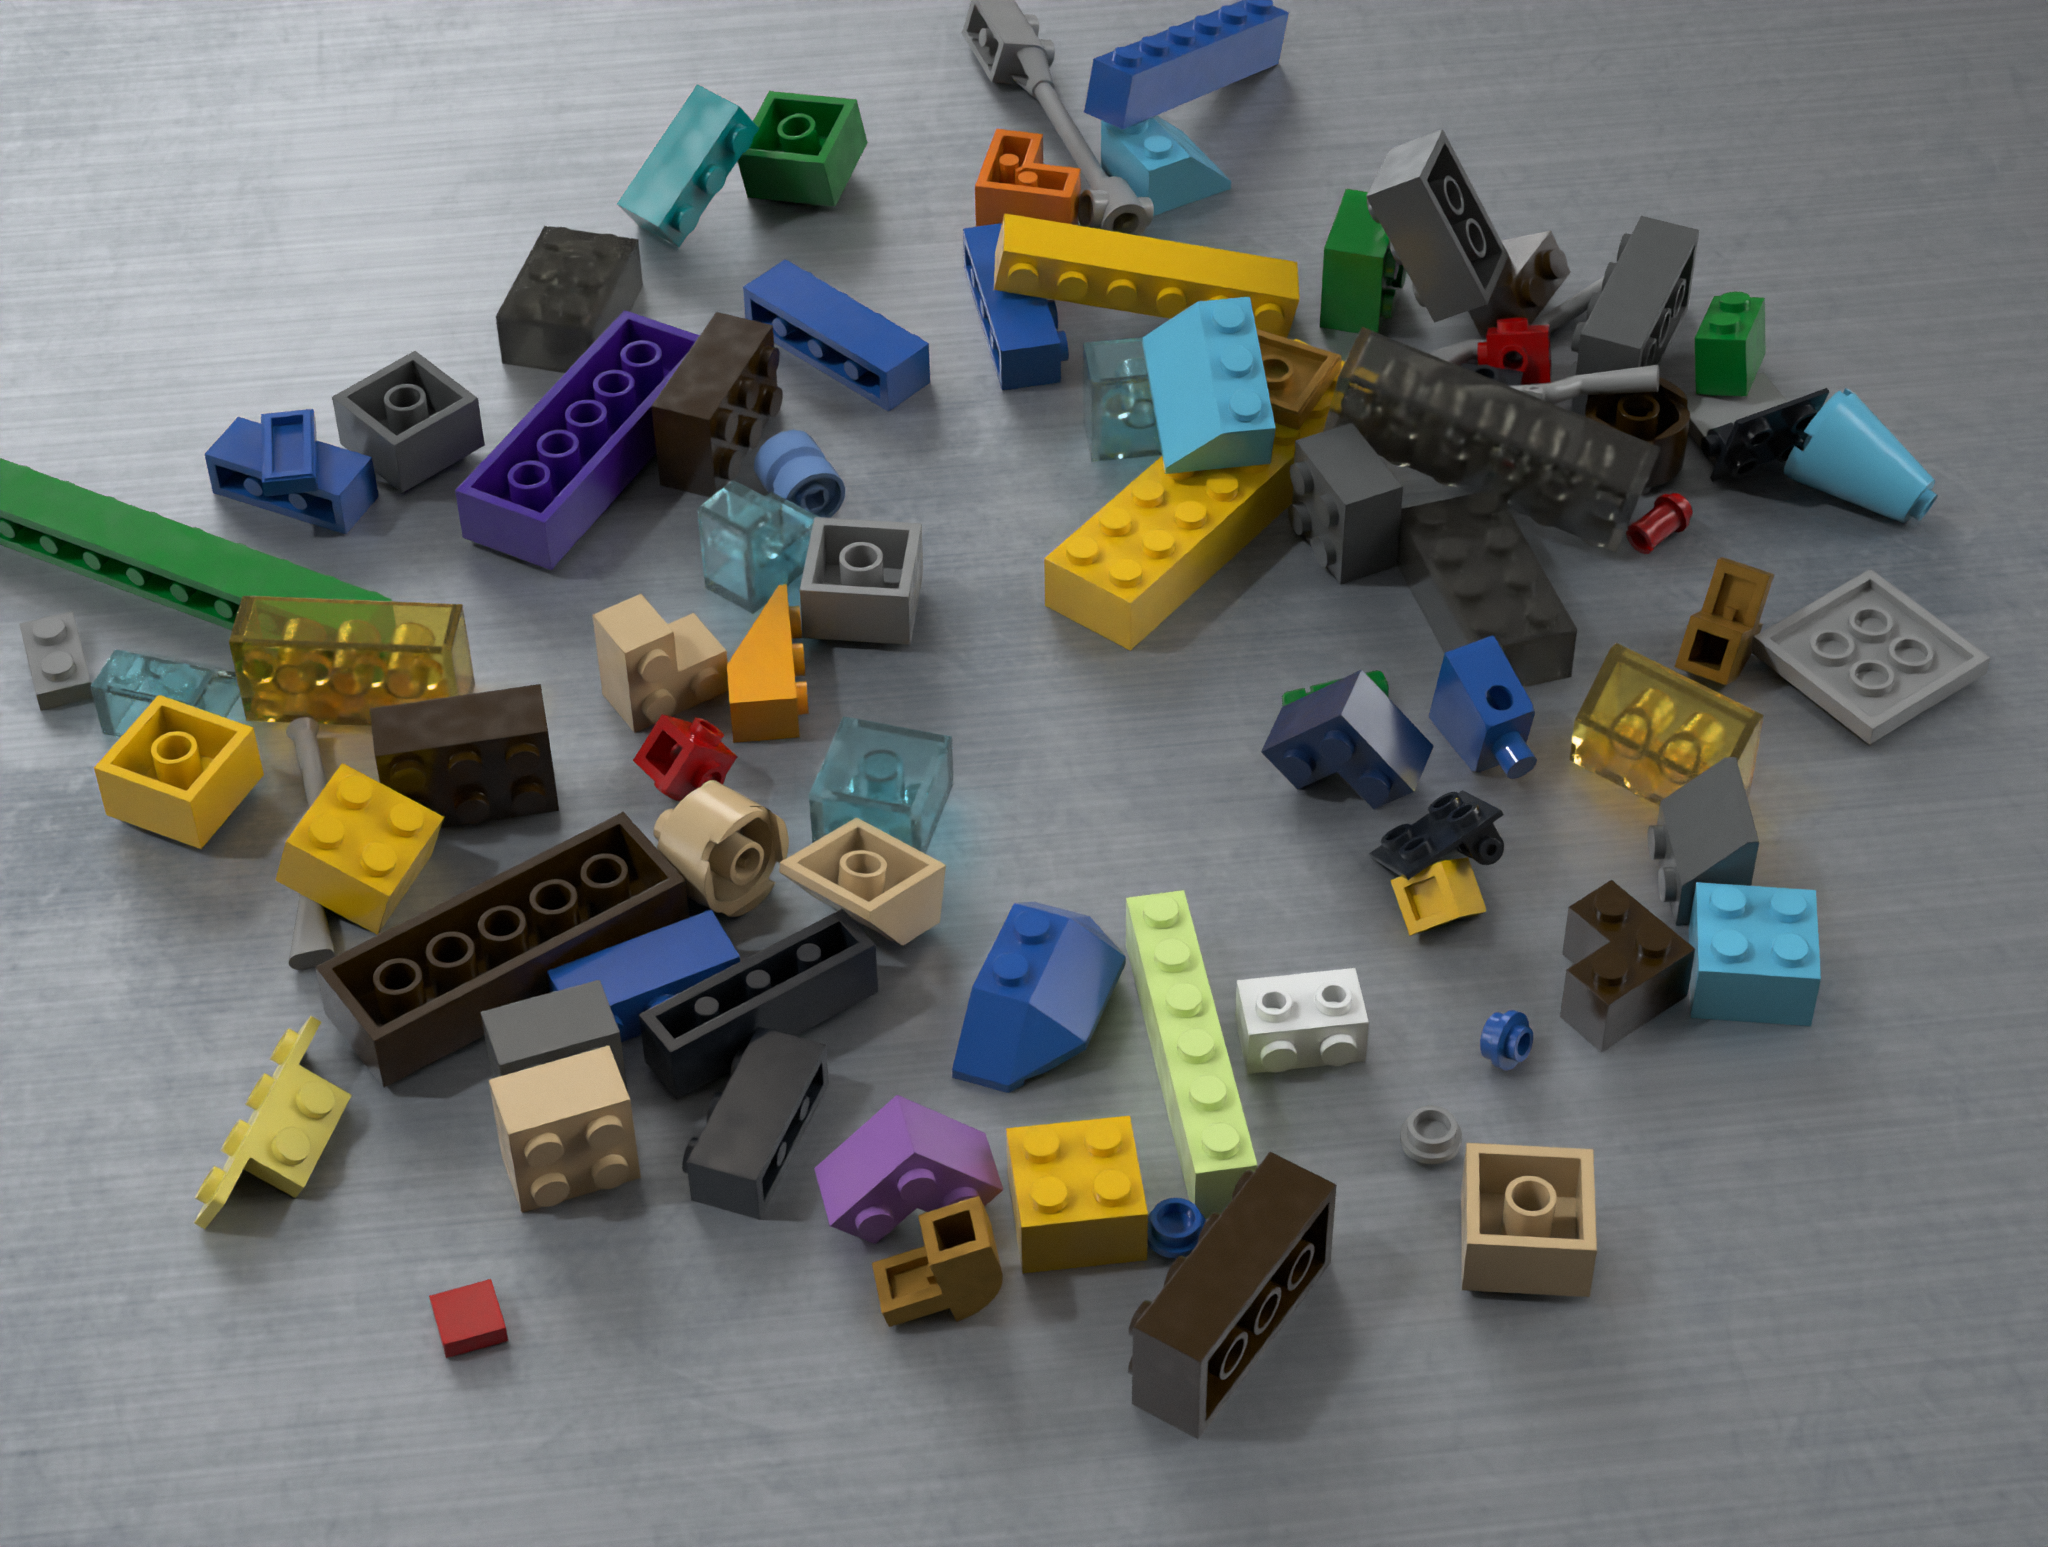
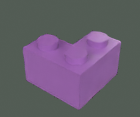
[814,1095,1003,1244]

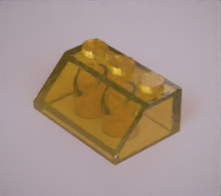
[1569,643,1764,806]

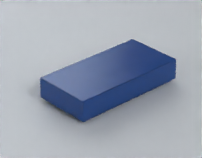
[261,409,318,496]

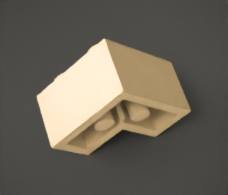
[592,594,729,733]

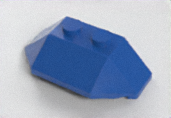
[952,902,1126,1093]

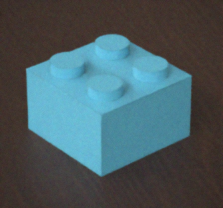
[1688,882,1821,1026]

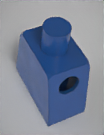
[1429,635,1537,779]

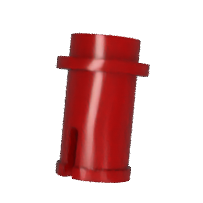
[1626,493,1693,554]

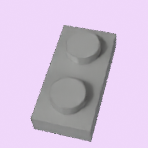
[19,611,95,711]

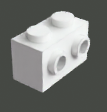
[1235,968,1369,1074]

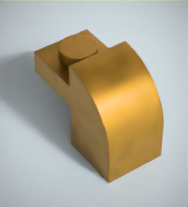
[1674,557,1775,685]
[872,1196,1003,1327]

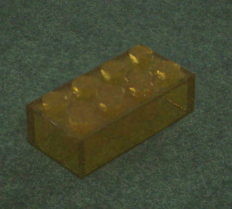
[229,596,475,726]

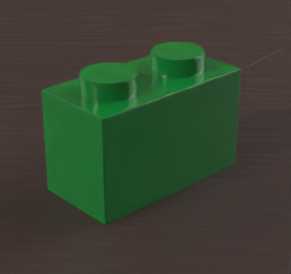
[1694,292,1766,397]

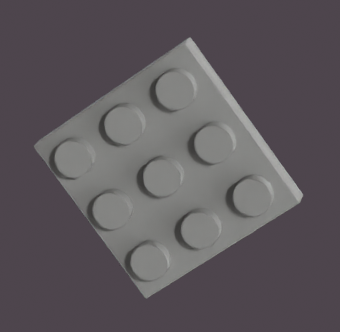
[1751,569,1990,745]

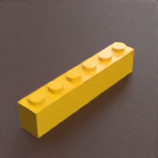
[994,213,1300,338]

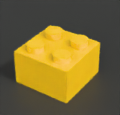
[94,695,264,849]
[275,763,444,935]
[1006,1115,1148,1274]

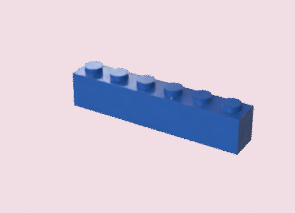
[1084,0,1289,129]

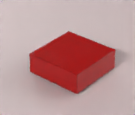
[429,1279,508,1358]

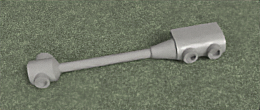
[962,0,1154,236]

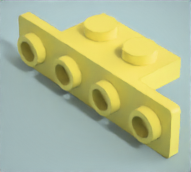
[194,1016,352,1229]

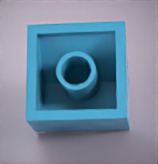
[1101,115,1231,216]

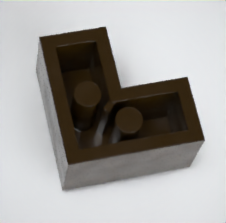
[1560,880,1695,1053]

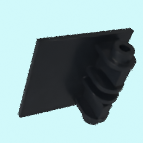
[1701,388,1829,482]
[1369,790,1504,880]

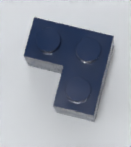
[1261,670,1434,809]

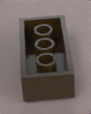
[1128,1152,1337,1439]

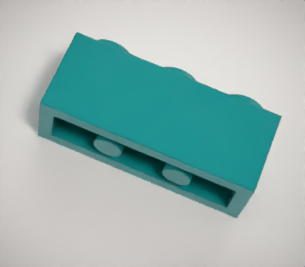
[617,84,759,248]

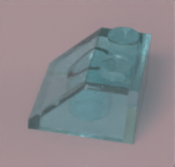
[90,649,250,737]

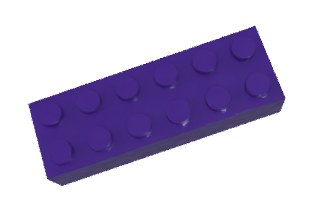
[455,310,700,570]

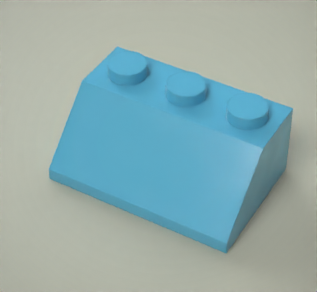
[1142,297,1276,474]

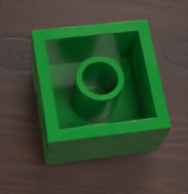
[737,91,868,207]
[1320,189,1407,337]

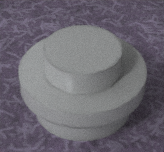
[1400,1105,1462,1164]

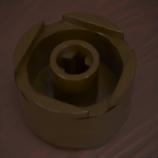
[1579,378,1690,497]

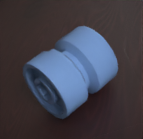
[754,430,846,528]

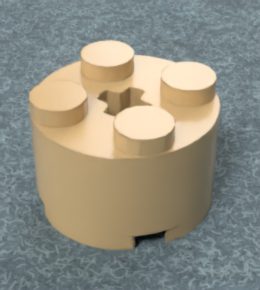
[654,780,789,917]

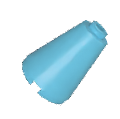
[1784,388,1938,524]

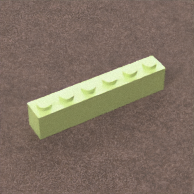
[1126,890,1258,1219]

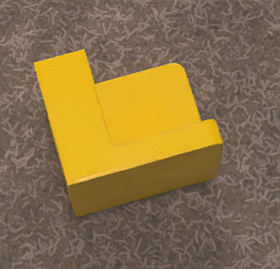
[1390,857,1486,936]

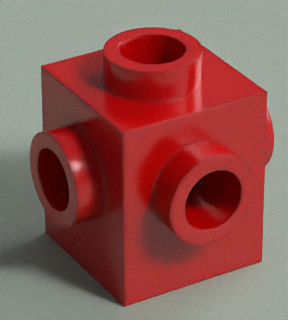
[1477,318,1552,385]
[633,714,737,802]

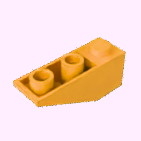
[727,584,809,743]

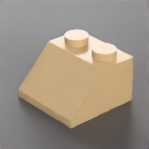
[779,817,946,946]

